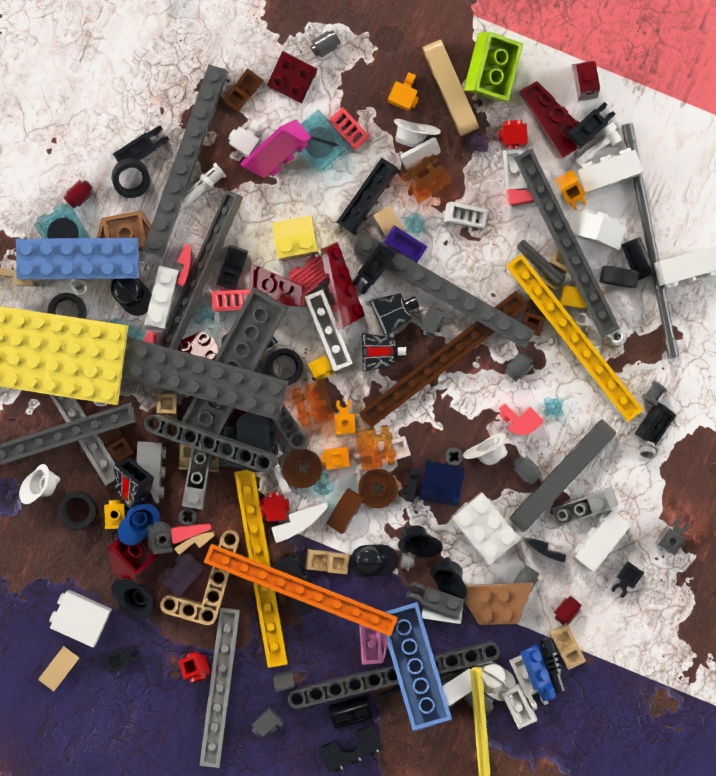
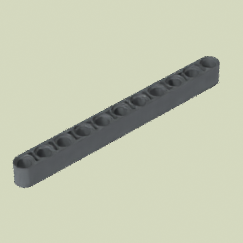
[288,641,500,709]

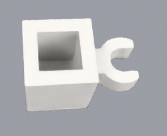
[228,120,261,157]

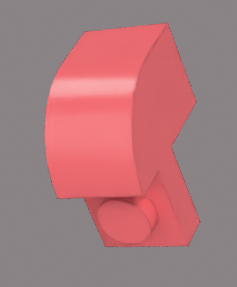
[498,403,544,435]

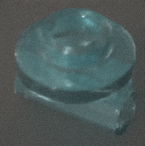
[195,304,215,325]
[314,472,334,495]

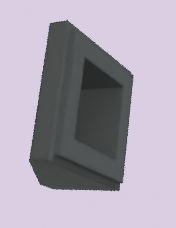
[273,670,296,692]

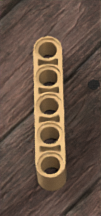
[422,39,479,136]

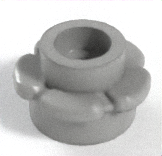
[639,441,658,459]
[400,552,414,571]

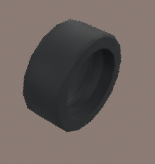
[111,158,150,198]
[600,266,639,288]
[47,292,87,319]
[266,348,303,385]
[58,492,97,530]

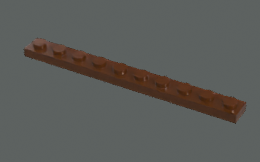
[359,291,528,428]

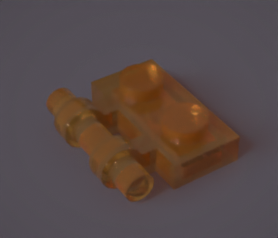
[401,154,453,204]
[292,381,335,428]
[354,425,396,472]

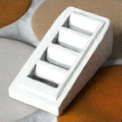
[444,202,488,229]

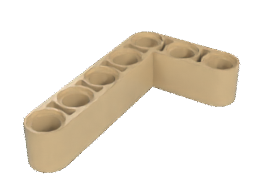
[160,529,240,625]

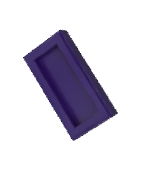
[383,225,428,263]

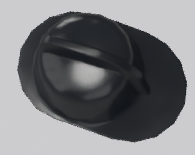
[110,278,152,316]
[398,525,443,558]
[350,544,398,577]
[430,557,467,599]
[111,578,155,617]

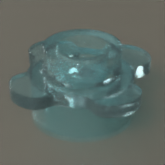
[543,397,563,417]

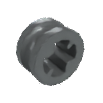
[179,507,197,526]

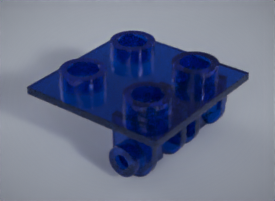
[419,460,465,507]

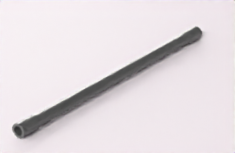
[621,123,680,359]

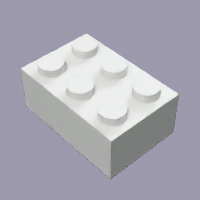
[451,492,521,564]

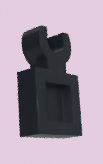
[402,467,420,503]
[611,561,644,598]
[102,645,141,674]

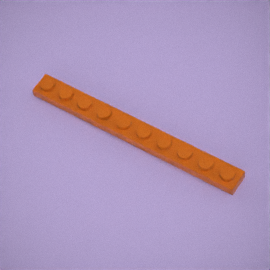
[204,544,398,637]

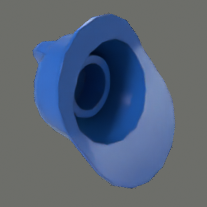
[117,504,160,546]

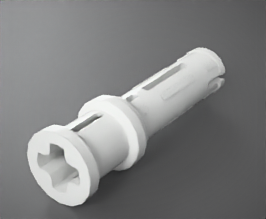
[179,163,227,212]

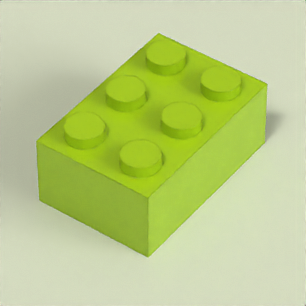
[464,32,523,102]

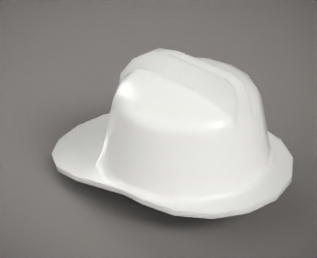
[394,119,441,147]
[463,433,507,465]
[19,464,60,504]
[475,661,516,701]

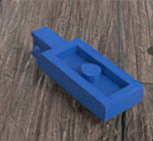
[520,644,556,701]

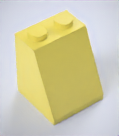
[272,215,319,262]

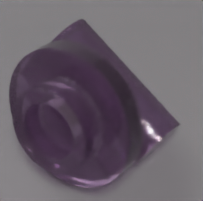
[468,132,489,152]

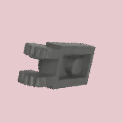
[406,582,464,620]

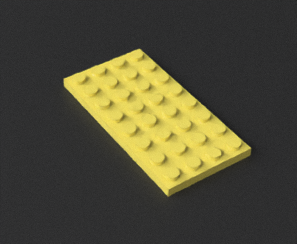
[0,306,128,405]

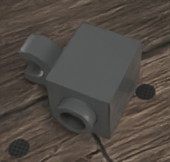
[655,517,690,555]

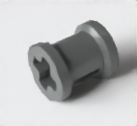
[642,380,667,406]
[445,447,463,466]

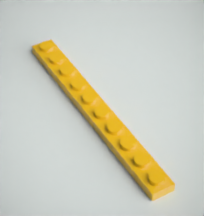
[506,254,643,422]
[234,470,288,668]

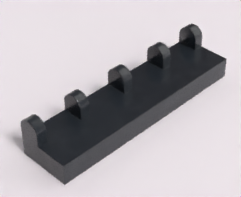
[336,158,401,236]

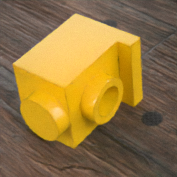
[308,355,334,382]
[104,500,127,529]

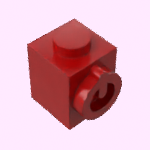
[498,120,528,150]
[260,492,290,522]
[179,652,211,684]

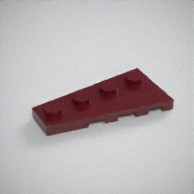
[519,81,596,159]
[320,242,365,330]

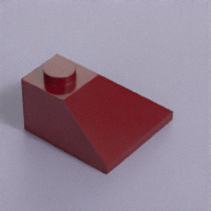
[108,538,160,581]

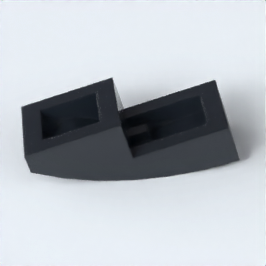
[216,245,249,290]
[526,538,566,563]

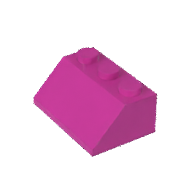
[241,119,312,178]

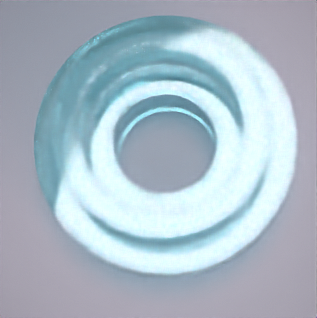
[405,213,425,233]

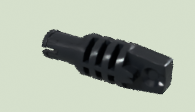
[540,637,566,693]

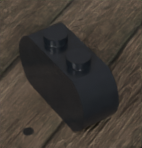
[236,412,278,472]

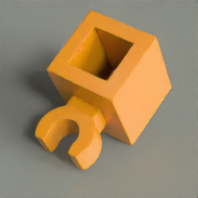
[387,72,419,111]
[555,170,587,210]
[334,399,356,435]
[320,446,350,470]

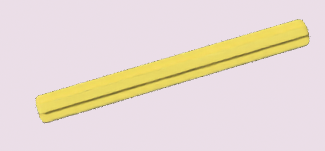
[470,667,490,776]

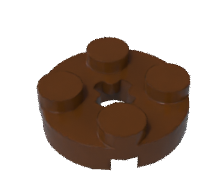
[283,449,322,488]
[358,468,398,508]

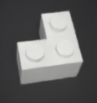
[569,209,627,250]

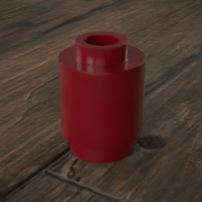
[64,179,93,209]
[554,595,582,625]

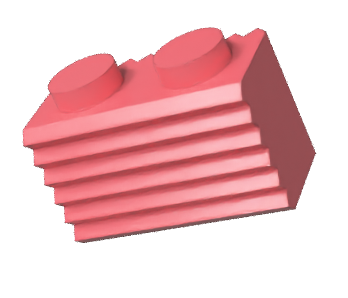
[288,255,329,296]

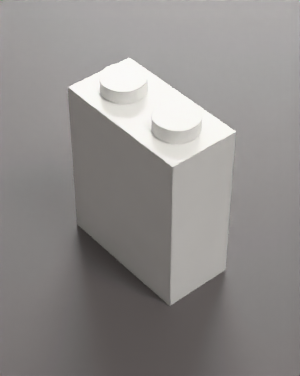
[49,590,112,648]

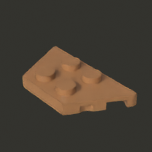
[96,210,152,252]
[464,583,533,625]

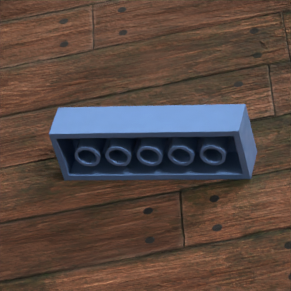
[16,238,140,279]
[385,602,452,732]

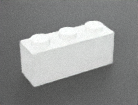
[578,148,644,194]
[653,246,716,288]
[145,266,181,329]
[573,510,631,572]

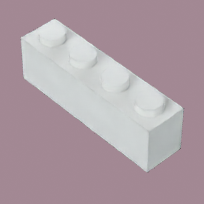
[305,290,353,371]

